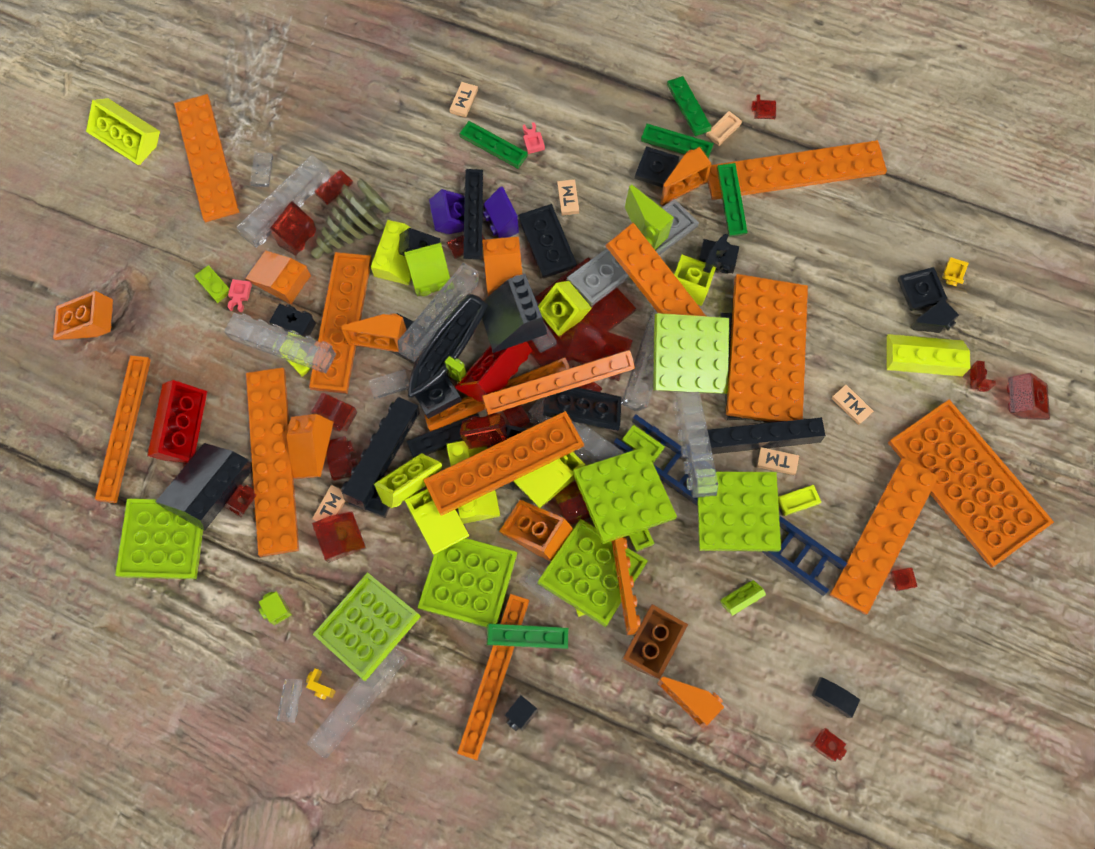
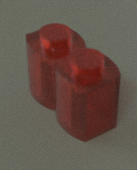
[311,393,358,432]
[326,436,358,481]

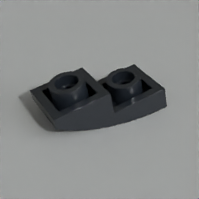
[703,234,730,273]
[812,677,860,718]

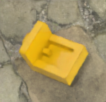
[942,257,969,286]
[306,668,336,700]

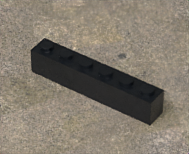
[341,397,420,509]
[704,417,826,455]

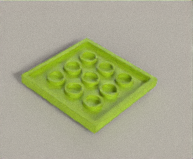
[653,313,729,394]
[573,447,677,544]
[696,472,781,551]
[115,499,203,579]
[537,519,648,627]
[418,538,518,628]
[313,572,421,681]

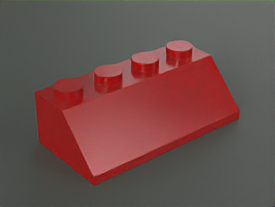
[455,342,533,402]
[147,380,208,463]

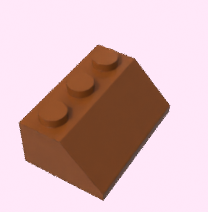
[621,604,688,680]

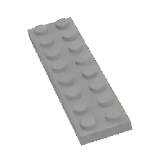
[567,199,699,306]

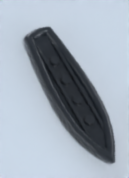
[408,294,488,398]

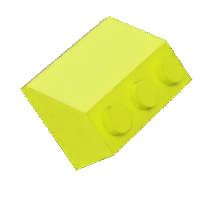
[371,220,411,285]
[374,453,442,508]

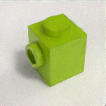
[259,591,292,626]

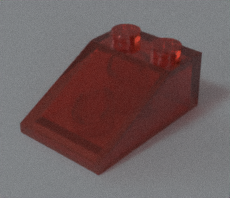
[566,322,633,381]

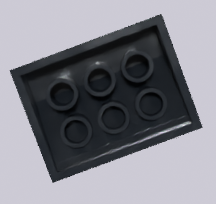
[482,273,548,353]
[156,443,252,531]

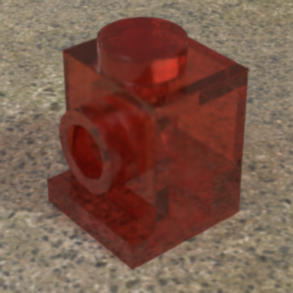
[225,484,257,518]
[810,728,847,762]

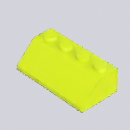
[86,98,160,165]
[887,334,970,377]
[447,440,501,524]

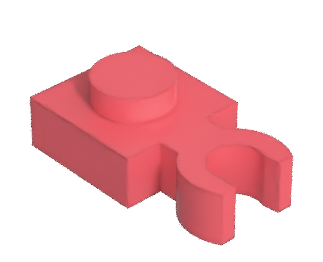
[523,122,545,154]
[228,279,252,312]

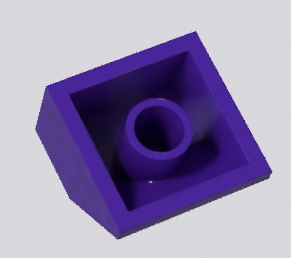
[483,186,519,238]
[429,189,465,234]

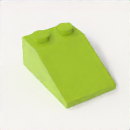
[625,184,674,250]
[404,243,452,297]

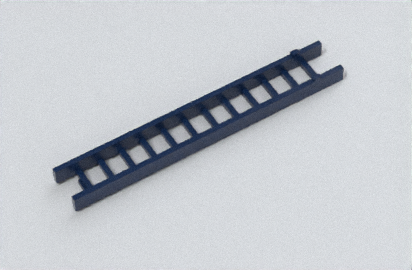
[613,414,848,596]

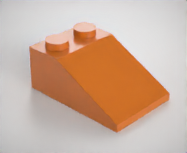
[660,147,712,206]
[482,236,522,296]
[245,250,311,304]
[53,291,113,340]
[341,313,407,353]
[287,414,334,479]
[499,500,573,561]
[657,676,724,728]

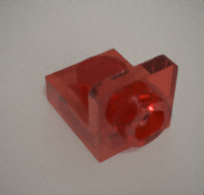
[751,94,776,120]
[970,360,996,392]

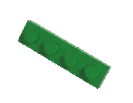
[667,76,712,136]
[459,121,528,169]
[641,123,714,159]
[717,163,748,237]
[486,624,569,649]

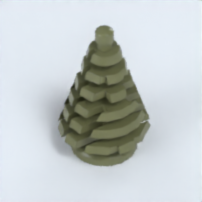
[310,178,392,259]

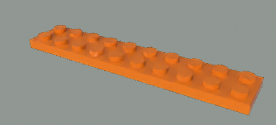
[707,140,887,200]
[246,368,299,557]

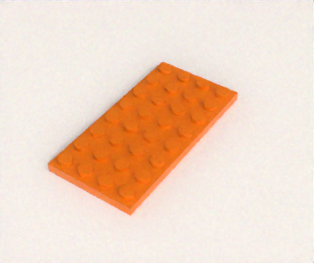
[726,274,808,422]
[888,399,1054,568]

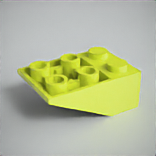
[513,452,586,508]
[405,489,469,555]

